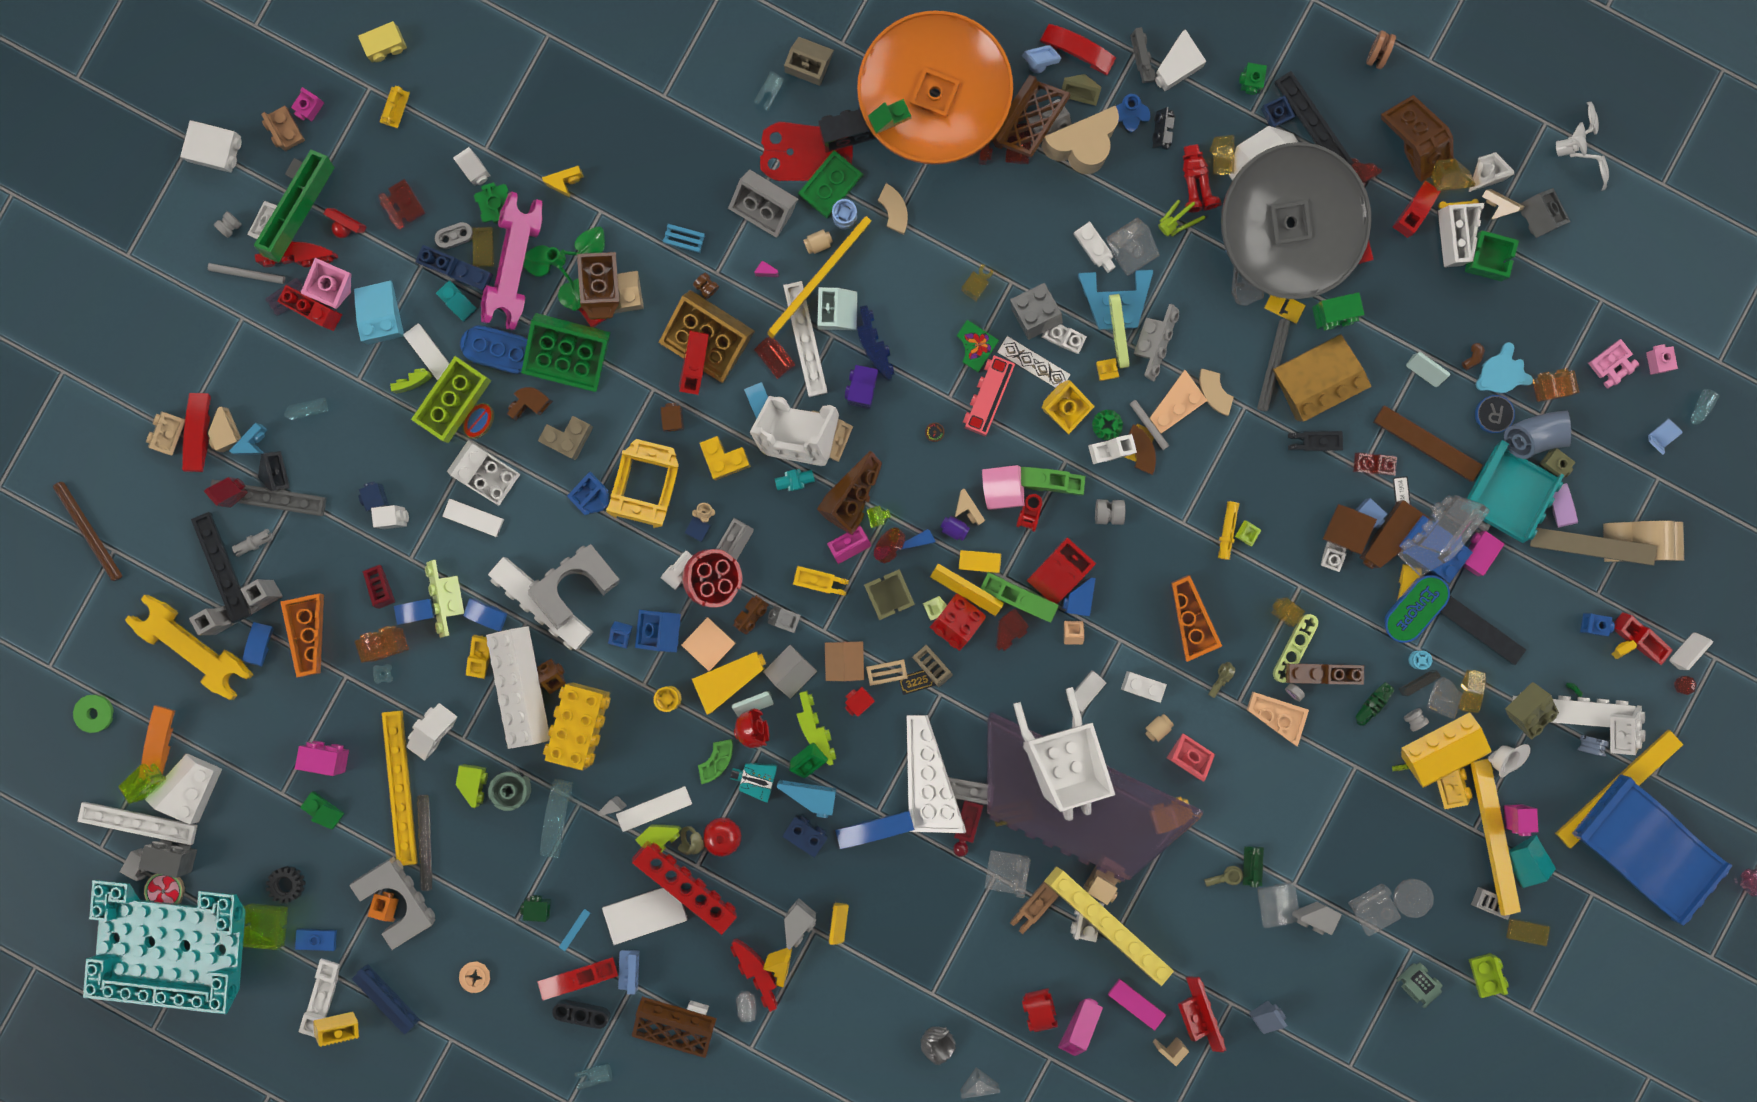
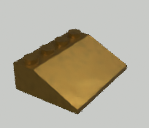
[658,290,754,383]
[1272,334,1372,422]

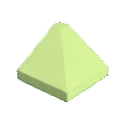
[923,596,947,620]

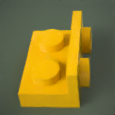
[1437,768,1472,809]

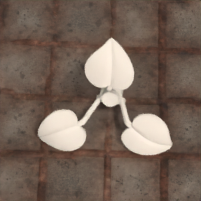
[1556,102,1609,191]

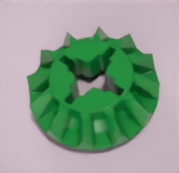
[1092,409,1123,440]

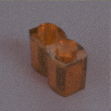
[1533,368,1580,402]

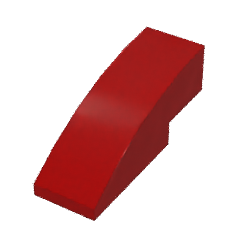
[1614,612,1673,665]

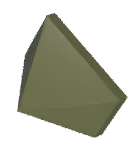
[1060,74,1101,106]

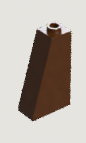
[1359,500,1435,569]

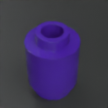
[940,515,970,541]

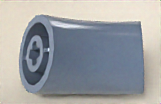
[1504,411,1571,459]

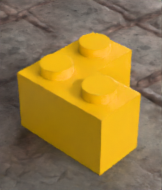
[700,436,751,481]

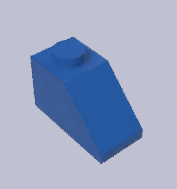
[1063,578,1095,616]

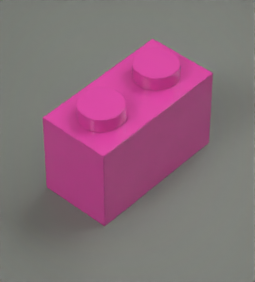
[1463,531,1505,576]
[1504,804,1538,836]

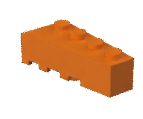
[1171,575,1222,662]
[281,593,324,678]

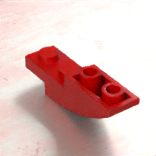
[255,242,338,267]
[730,938,778,1012]
[537,957,618,1000]

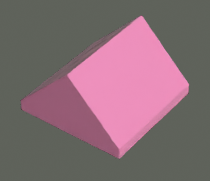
[301,258,351,309]

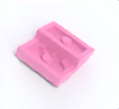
[982,465,1025,510]

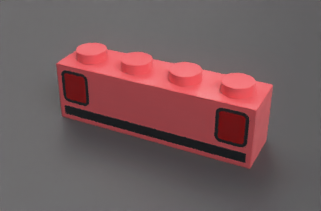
[963,355,1015,437]

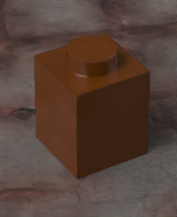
[660,403,684,432]

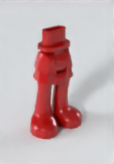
[1183,144,1222,213]

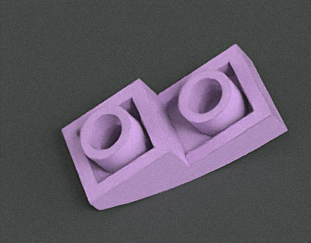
[1552,483,1578,528]

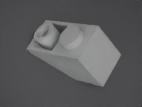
[1292,902,1342,935]

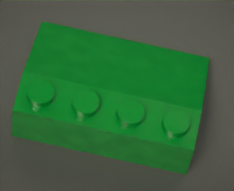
[521,313,611,392]

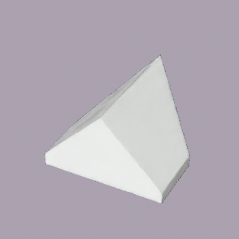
[1469,152,1514,192]

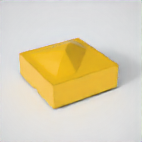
[1612,640,1637,659]

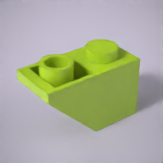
[456,764,488,808]
[635,824,682,852]

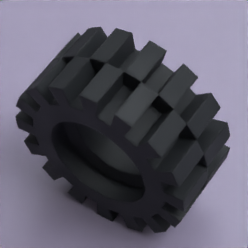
[266,866,305,903]

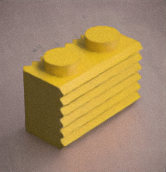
[313,1012,359,1047]

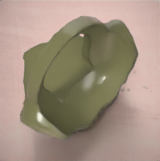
[678,826,705,855]

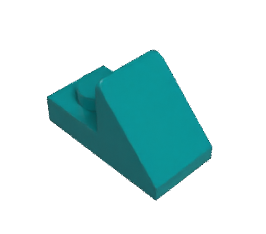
[436,280,477,322]

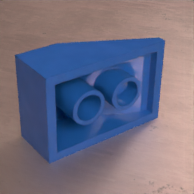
[1399,515,1473,583]

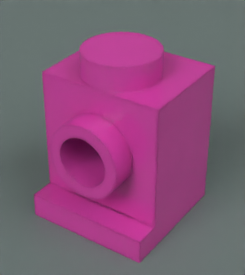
[291,87,324,122]

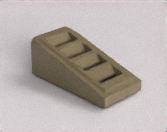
[912,645,953,688]

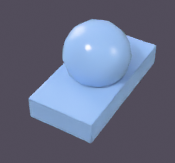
[1022,45,1061,74]

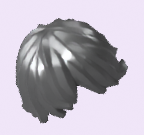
[921,1026,956,1065]

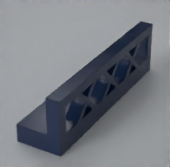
[352,964,420,1035]

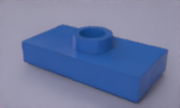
[295,929,337,951]

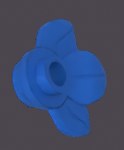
[1116,94,1150,132]

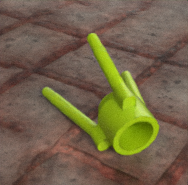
[1158,200,1206,237]

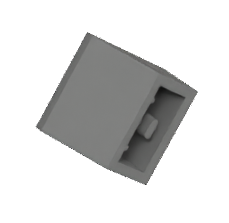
[784,898,816,950]

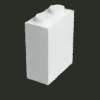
[180,120,242,173]

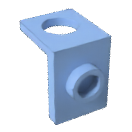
[1648,419,1683,455]

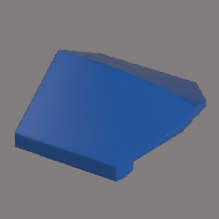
[567,472,609,515]

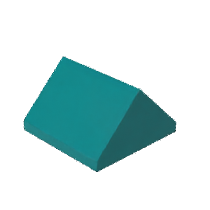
[1509,835,1556,888]

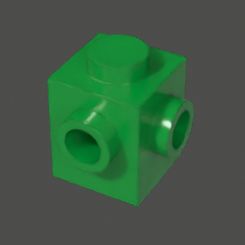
[1239,62,1267,95]

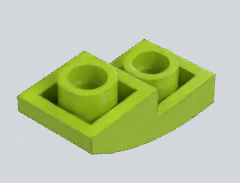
[390,368,433,394]

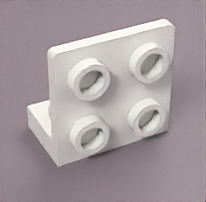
[1610,705,1645,755]

